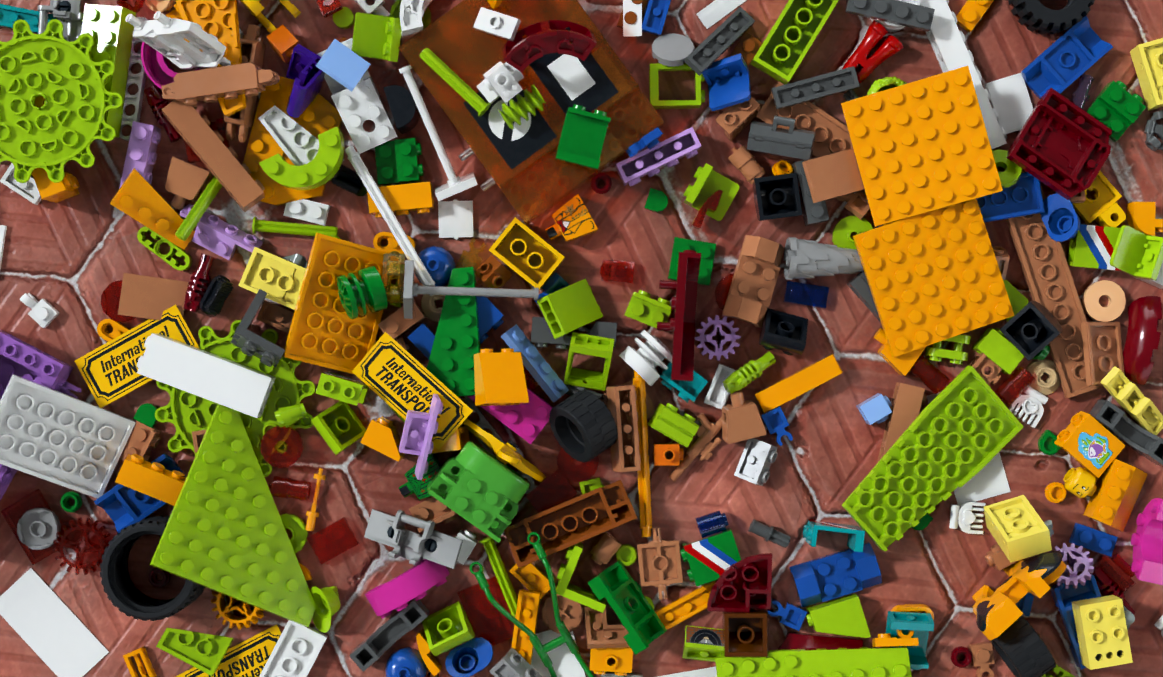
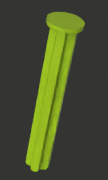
[419,48,491,117]
[175,176,222,241]
[252,217,338,236]
[479,536,518,617]

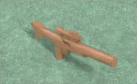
[668,403,730,482]

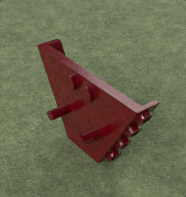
[657,250,701,381]

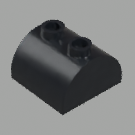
[384,85,420,134]
[753,173,802,221]
[1000,301,1062,361]
[759,308,808,355]

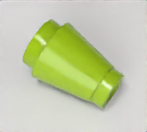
[274,403,307,428]

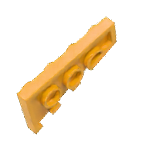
[110,168,195,250]

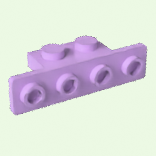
[179,204,263,260]
[398,394,443,480]

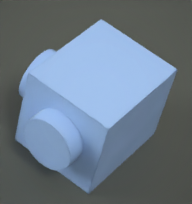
[856,393,892,425]

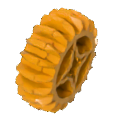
[211,591,265,630]

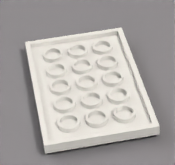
[0,374,136,498]

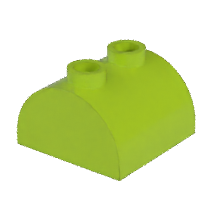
[311,401,366,456]
[422,601,475,656]

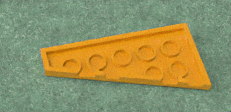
[175,0,246,117]

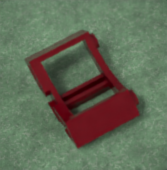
[502,20,597,72]

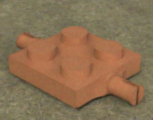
[637,527,683,600]

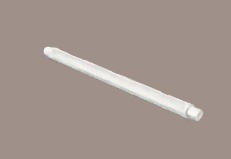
[345,145,436,296]

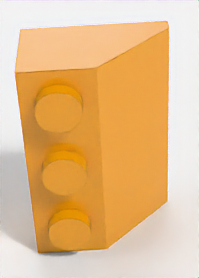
[1083,459,1148,532]

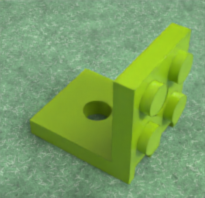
[556,542,606,613]

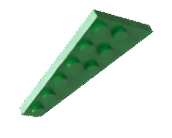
[427,267,480,397]

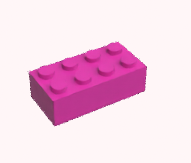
[467,387,553,444]

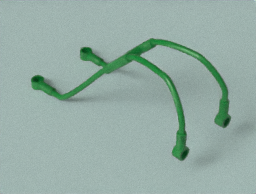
[469,532,594,677]

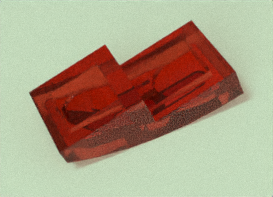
[691,190,723,230]

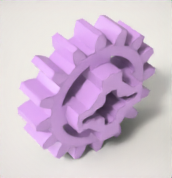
[695,315,741,361]
[1050,543,1094,589]

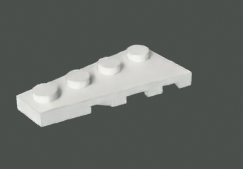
[258,105,344,166]

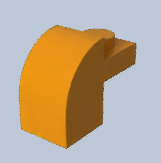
[1127,202,1163,236]

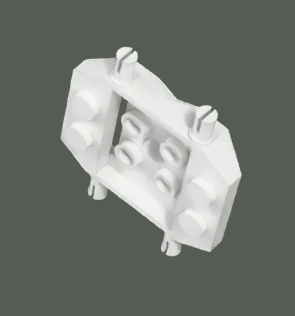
[125,11,231,69]

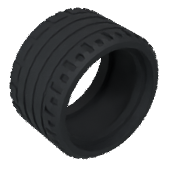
[100,516,206,621]

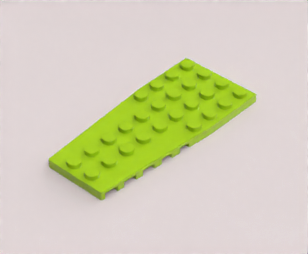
[842,365,1024,551]
[715,646,912,677]

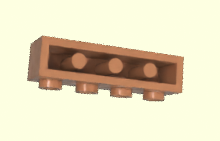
[606,385,641,472]

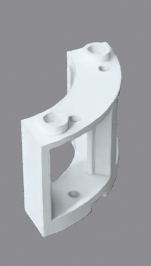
[400,0,433,46]

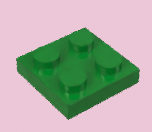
[668,237,716,286]

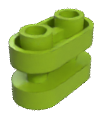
[925,334,971,365]

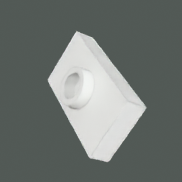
[473,7,521,41]

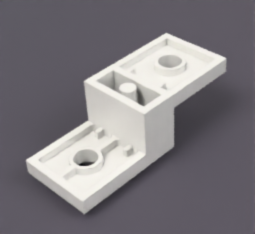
[317,38,398,154]

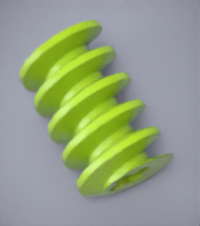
[497,85,546,130]

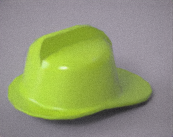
[310,586,341,633]

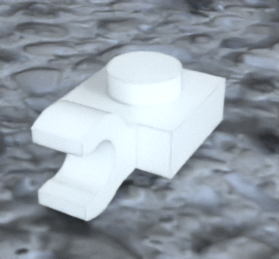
[20,293,60,328]

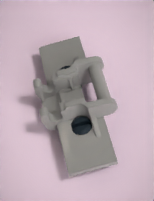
[37,0,84,42]
[364,509,463,569]

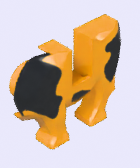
[972,550,1067,640]

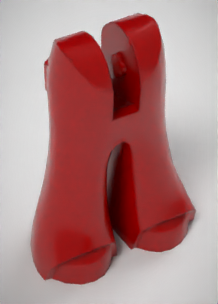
[842,20,904,84]

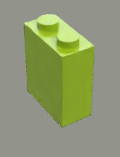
[537,278,603,339]

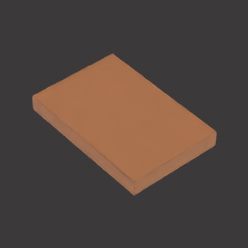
[802,149,865,203]
[118,273,189,320]
[1081,322,1125,386]

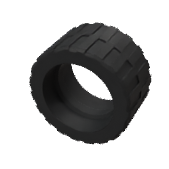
[549,390,618,462]
[990,615,1056,677]

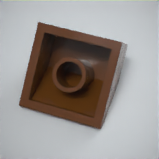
[722,610,768,657]

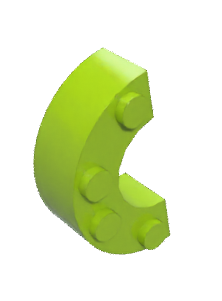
[259,126,345,190]

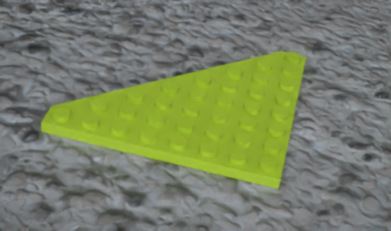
[150,404,316,627]

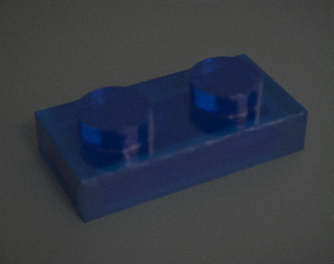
[783,281,829,308]

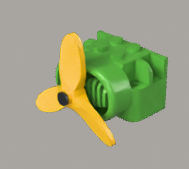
[427,419,546,543]

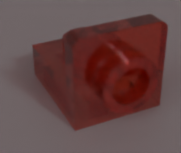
[600,260,635,283]

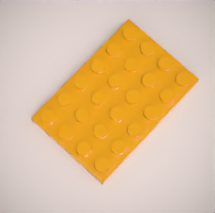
[282,233,398,374]

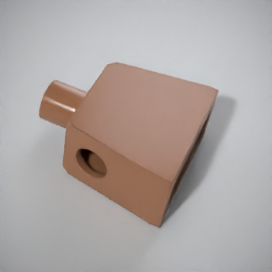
[165,156,214,210]
[722,391,767,444]

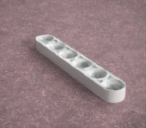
[120,17,148,141]

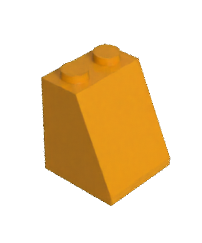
[474,348,529,406]

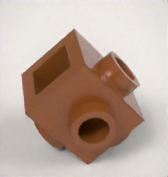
[475,255,513,288]

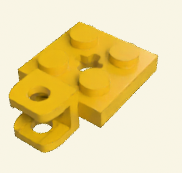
[1072,171,1126,227]

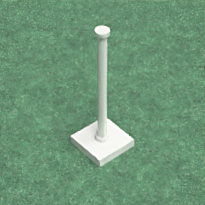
[398,65,478,201]

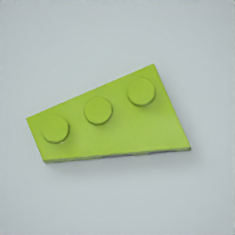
[156,628,234,676]

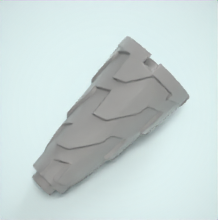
[783,237,863,280]

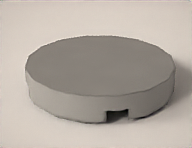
[652,33,694,67]
[17,508,61,550]

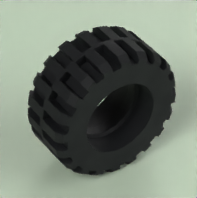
[1008,0,1095,35]

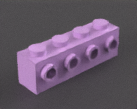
[119,121,161,189]
[615,127,701,187]

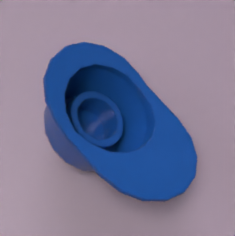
[1040,193,1081,242]
[445,638,493,677]

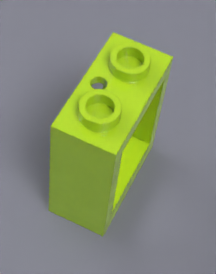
[649,63,705,109]
[564,332,614,391]

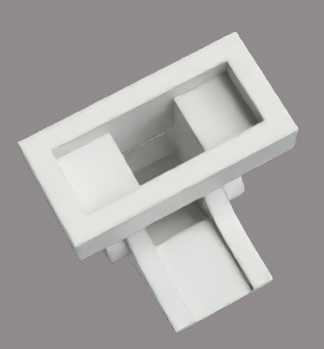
[476,61,524,104]

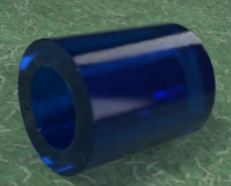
[695,511,729,538]

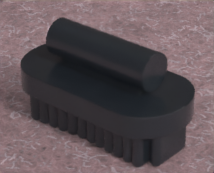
[331,164,367,196]
[200,275,234,316]

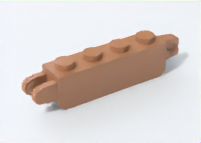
[224,24,266,143]
[162,62,280,105]

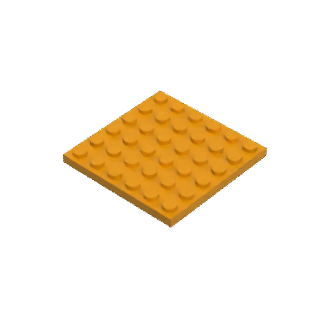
[841,66,1003,227]
[853,199,1015,357]

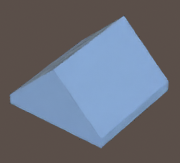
[316,39,371,92]

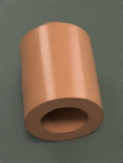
[590,532,622,565]

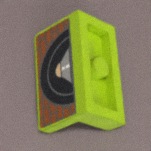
[682,625,724,662]

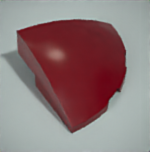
[707,553,772,613]

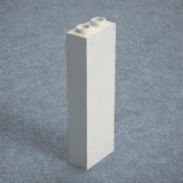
[137,333,276,418]

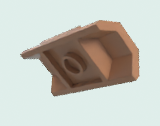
[722,235,785,328]

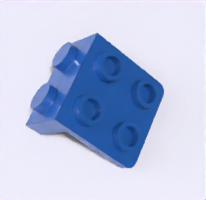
[702,53,751,111]

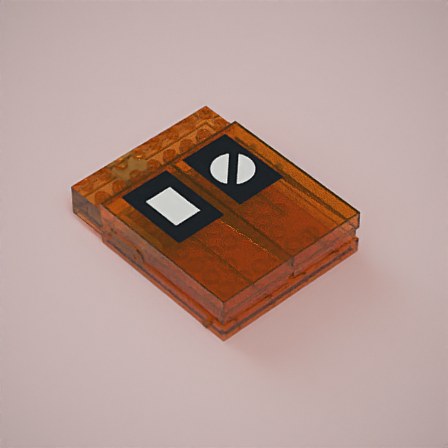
[399,0,664,226]

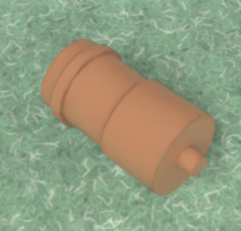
[728,145,766,185]

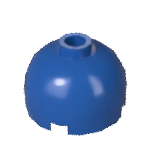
[414,246,456,287]
[385,647,428,677]

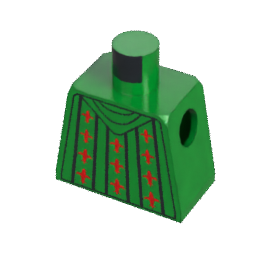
[399,453,441,500]

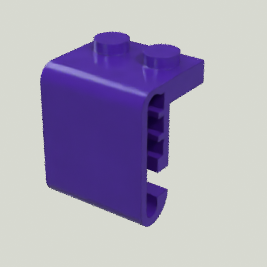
[286,44,325,118]

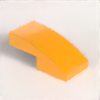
[416,629,442,676]

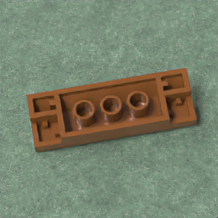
[504,480,637,568]

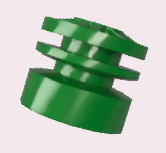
[337,266,388,319]

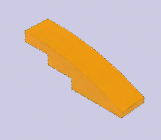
[755,354,843,413]

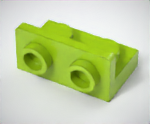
[624,290,672,329]

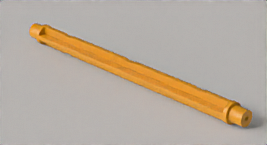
[633,370,652,537]

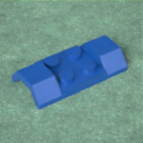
[1021,16,1113,99]
[94,453,186,533]
[789,543,882,608]

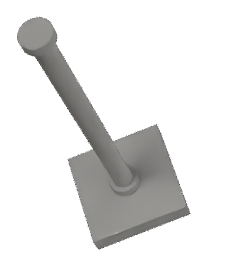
[403,260,539,319]

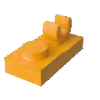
[872,630,919,647]

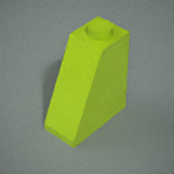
[806,593,871,638]

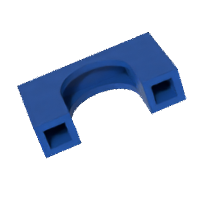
[407,286,504,360]

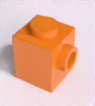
[266,25,299,64]
[653,443,684,466]

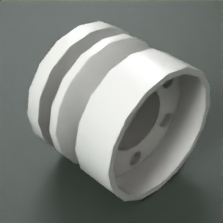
[619,330,672,386]

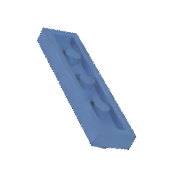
[501,324,569,403]

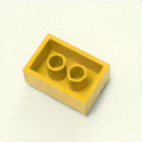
[489,217,565,291]

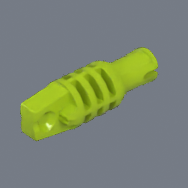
[723,351,776,394]

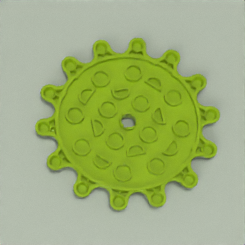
[0,19,123,183]
[155,320,316,477]

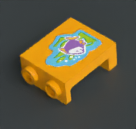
[1054,411,1126,478]

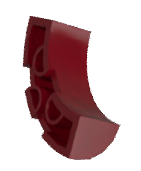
[1123,296,1162,385]

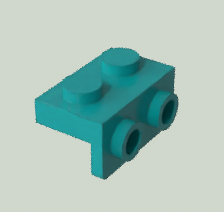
[660,362,708,403]

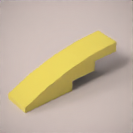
[1101,366,1163,436]

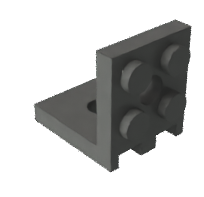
[230,289,285,367]

